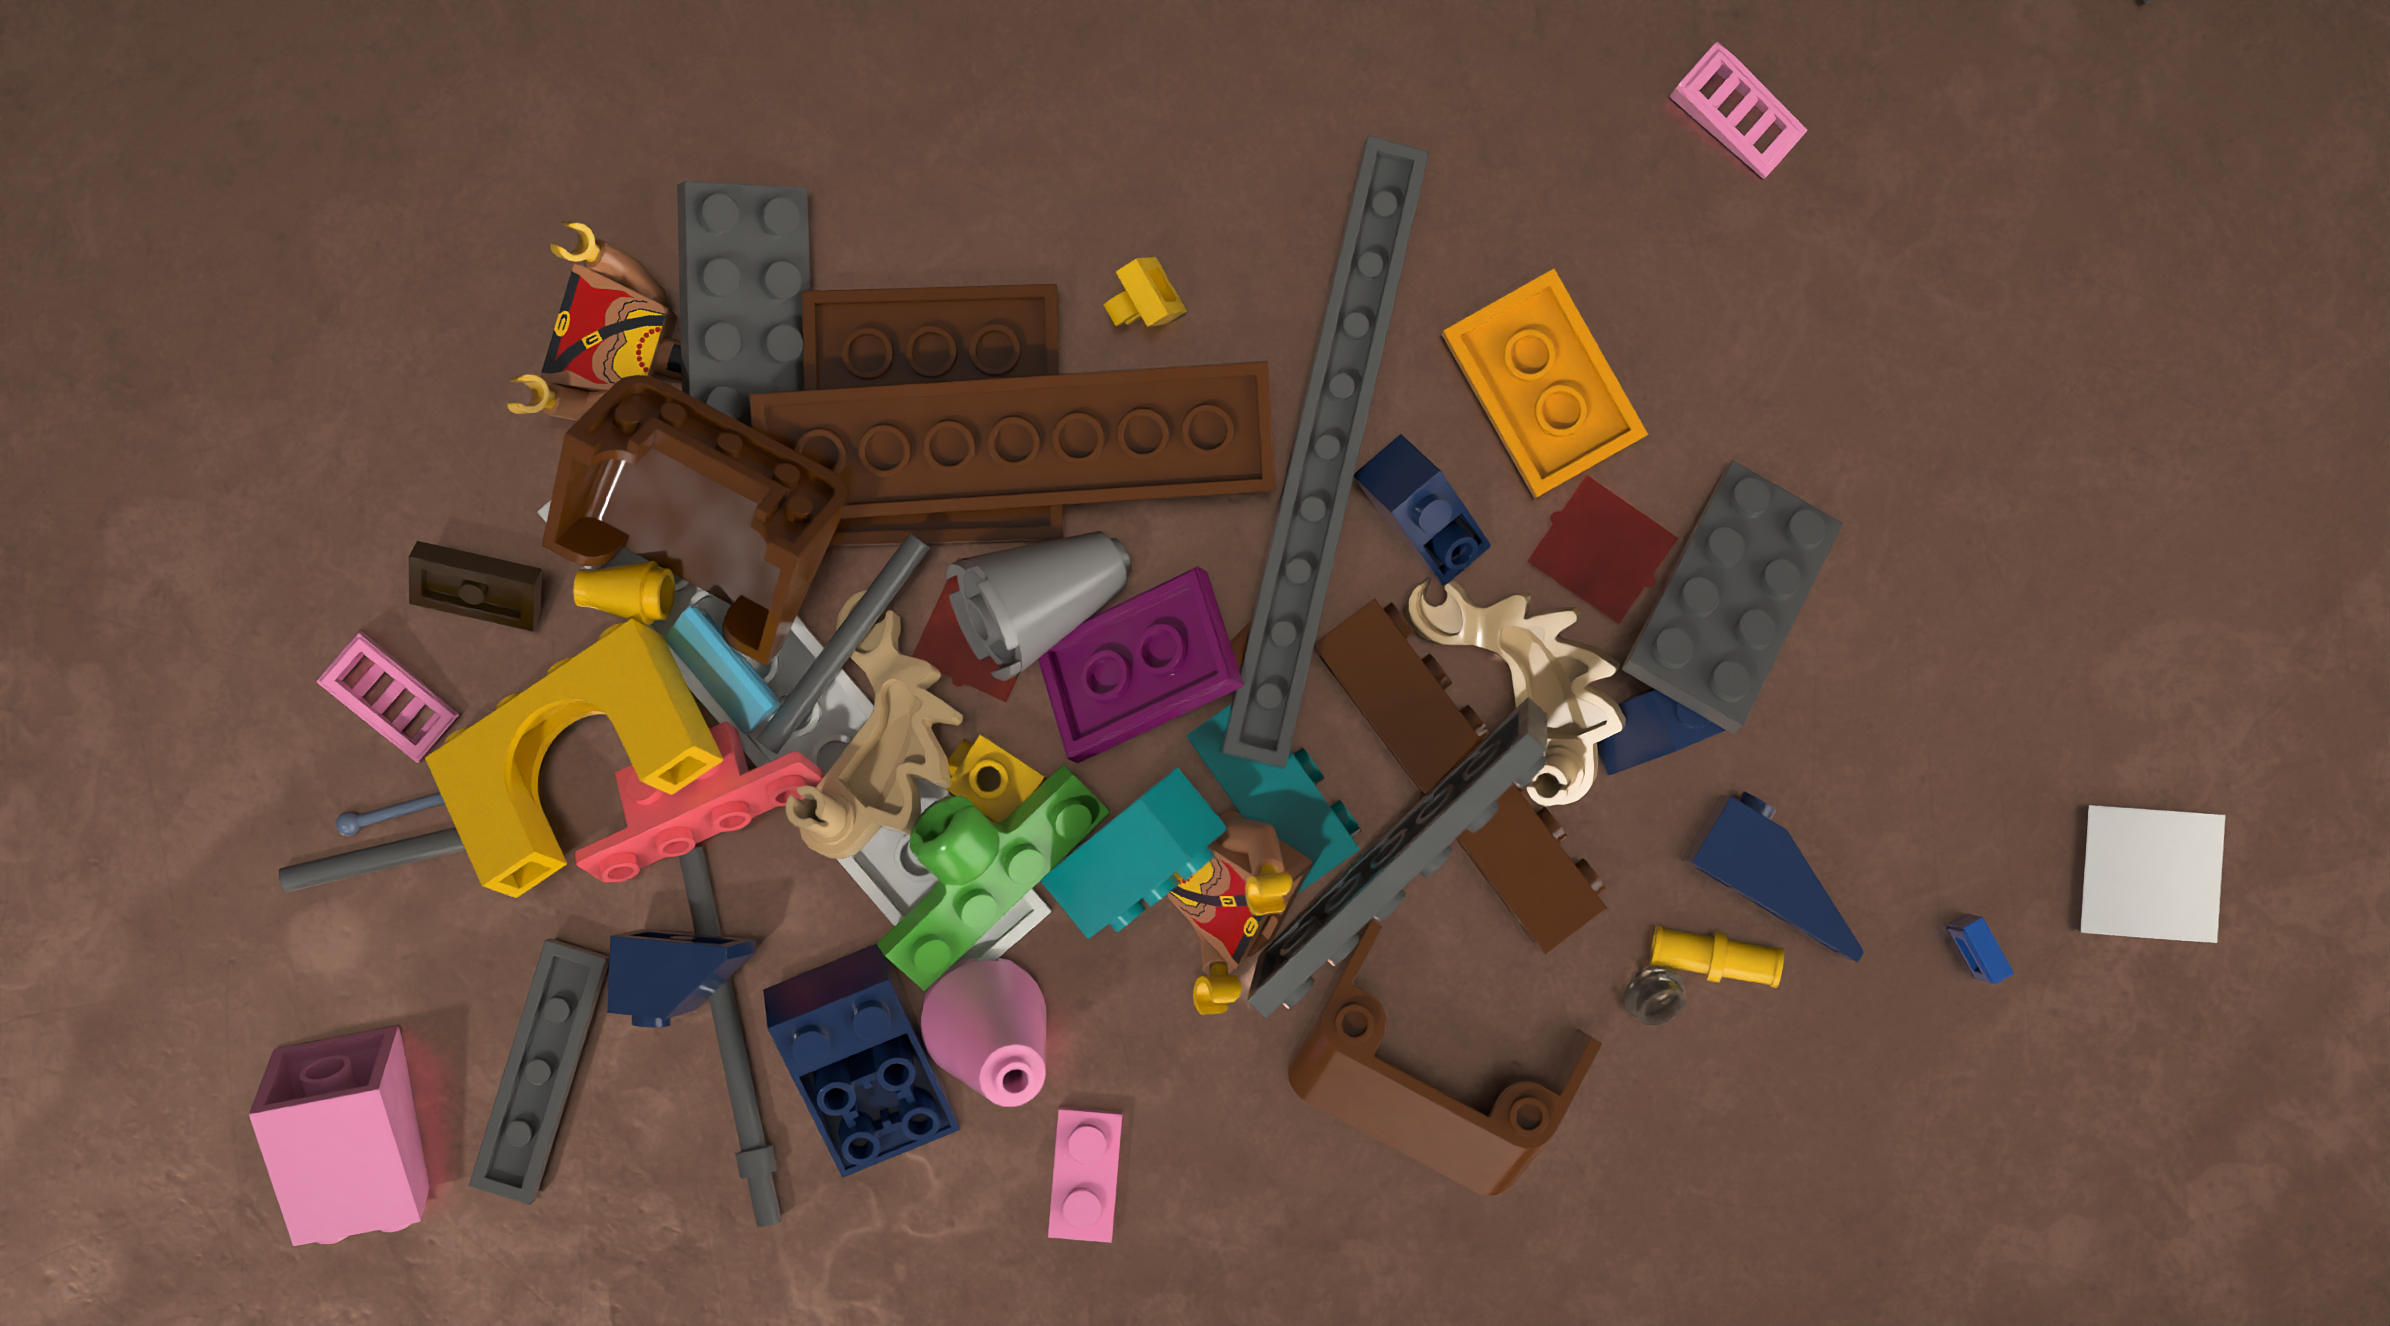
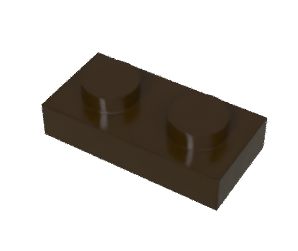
[409,541,542,632]

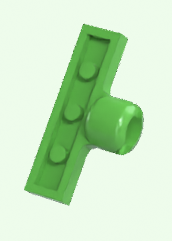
[877,764,1111,991]

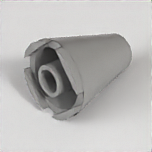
[946,531,1131,681]

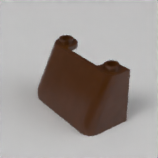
[542,375,848,666]

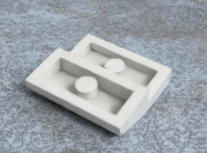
[2080,805,2226,943]

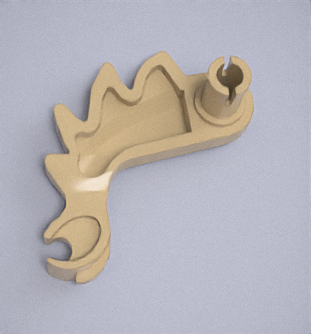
[1404,577,1626,806]
[785,590,963,859]

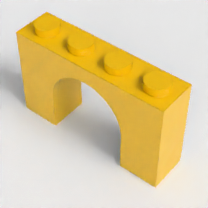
[425,618,724,898]

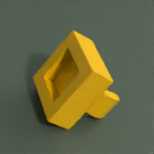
[1103,257,1187,327]

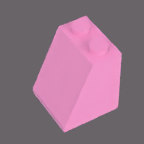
[249,1025,430,1246]

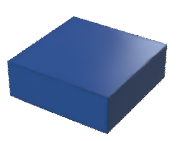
[1948,914,2014,985]

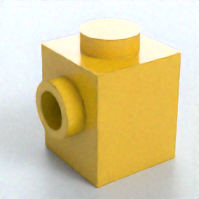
[945,734,1047,823]

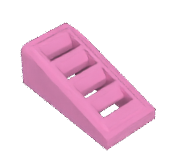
[1669,41,1808,179]
[316,629,459,763]

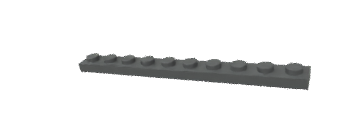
[1220,135,1429,769]

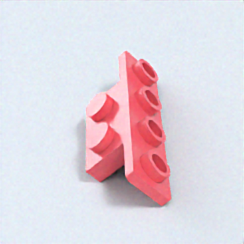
[574,721,825,883]

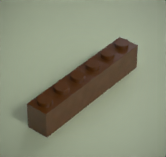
[1313,598,1607,955]

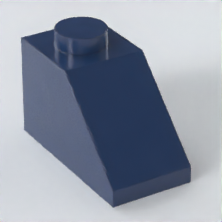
[1597,688,1726,776]
[607,929,756,1028]

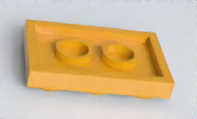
[1441,269,1648,499]

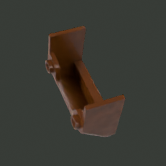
[1288,918,1602,1195]

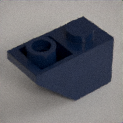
[1354,434,1492,586]

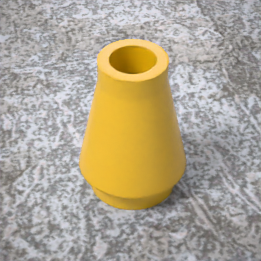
[573,561,675,625]

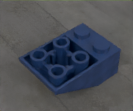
[763,943,960,1178]

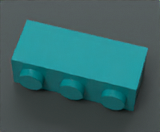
[1186,704,1362,894]
[1040,767,1228,939]

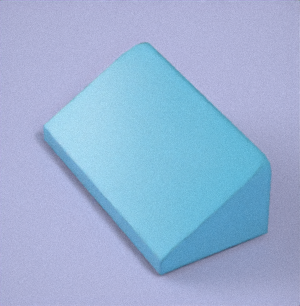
[666,606,782,734]

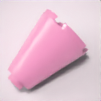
[920,958,1047,1107]

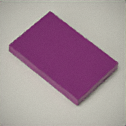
[1038,566,1244,763]

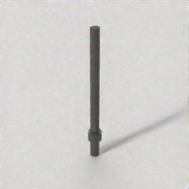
[679,846,782,1227]

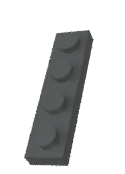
[468,938,609,1205]

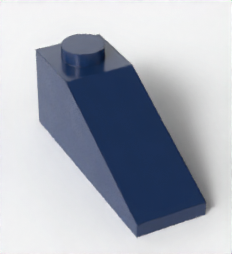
[1682,791,1864,963]

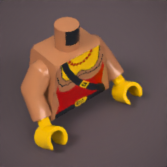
[507,220,682,421]
[1168,811,1314,1014]

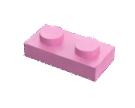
[1048,1107,1123,1243]

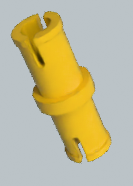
[1649,925,1784,988]

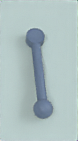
[336,792,446,836]

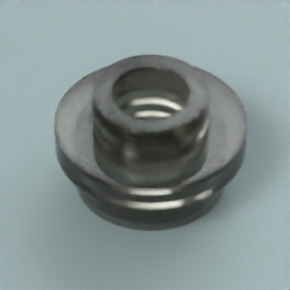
[1623,966,1686,1025]

